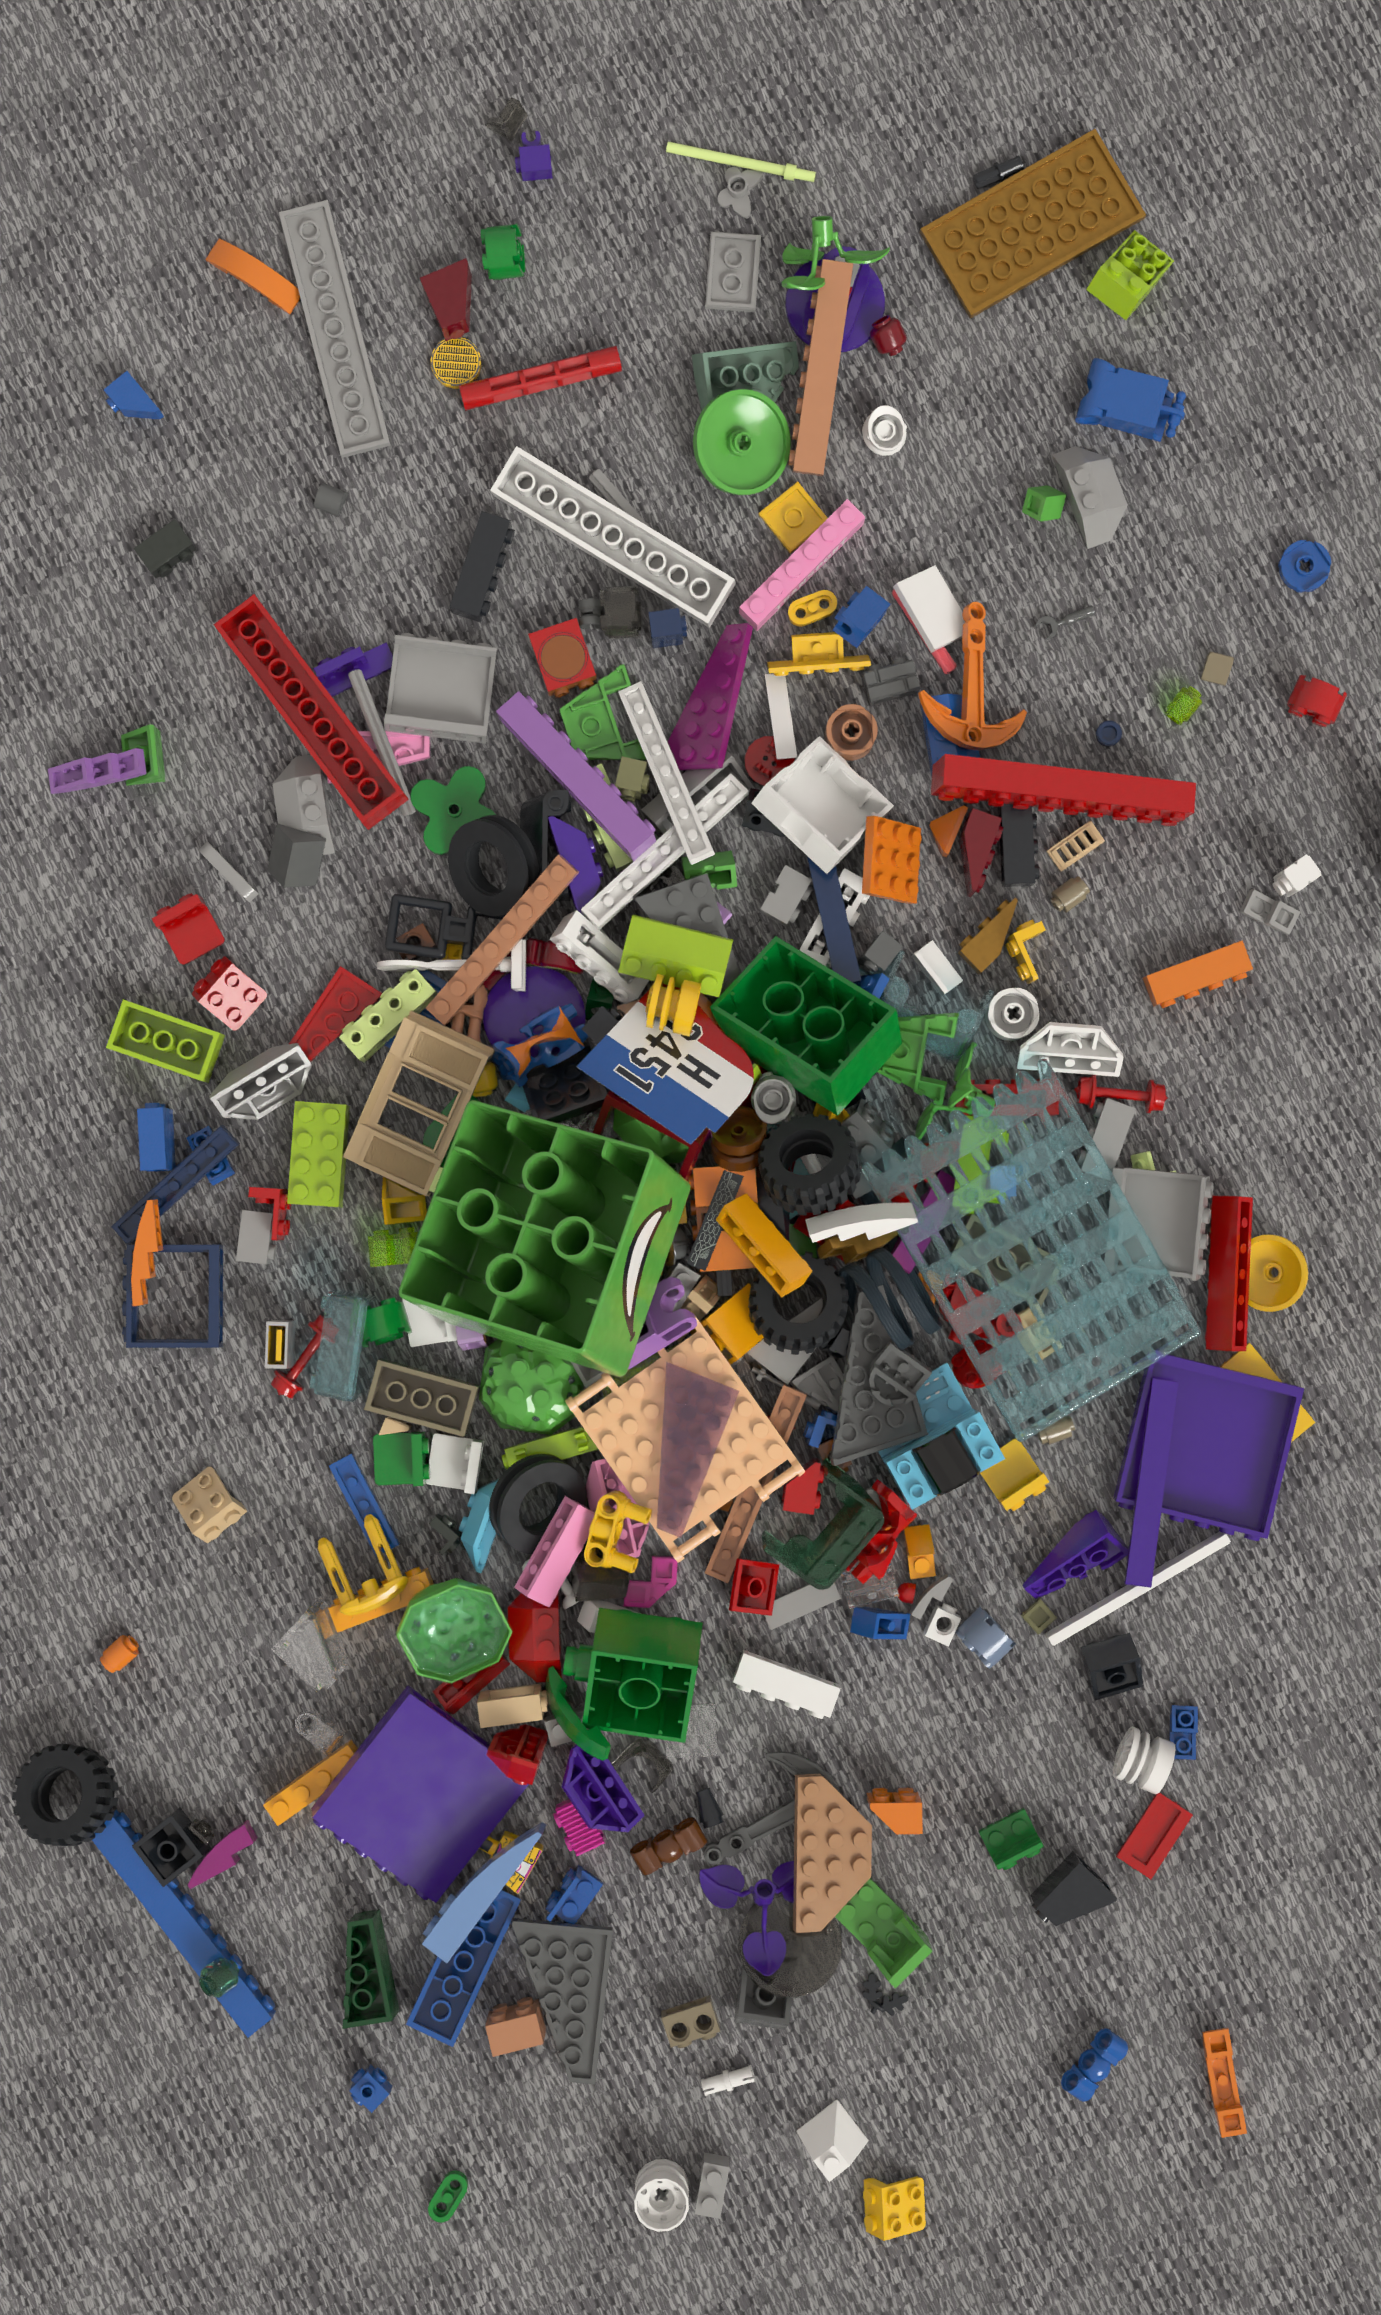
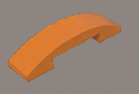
[205,239,301,314]
[1202,2028,1247,2138]

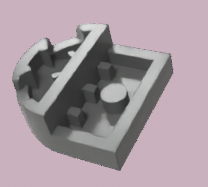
[869,1340,932,1406]

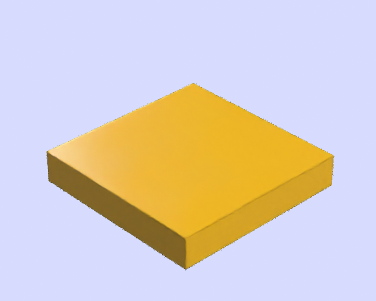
[758,482,828,554]

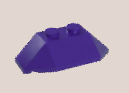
[548,816,604,916]
[561,1745,645,1832]

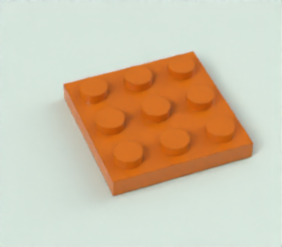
[862,816,921,904]

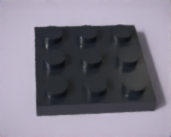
[522,1045,607,1123]

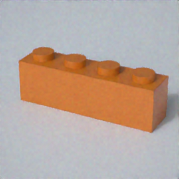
[1143,940,1253,1009]

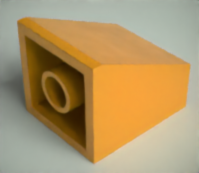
[690,1283,764,1365]

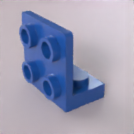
[545,1865,603,1924]

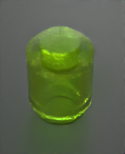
[1165,686,1202,726]

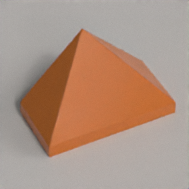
[929,805,968,858]

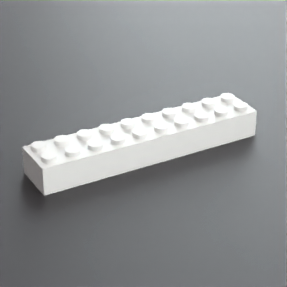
[490,446,736,628]

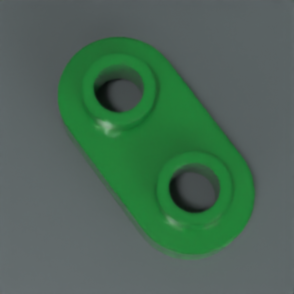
[428,2170,468,2223]

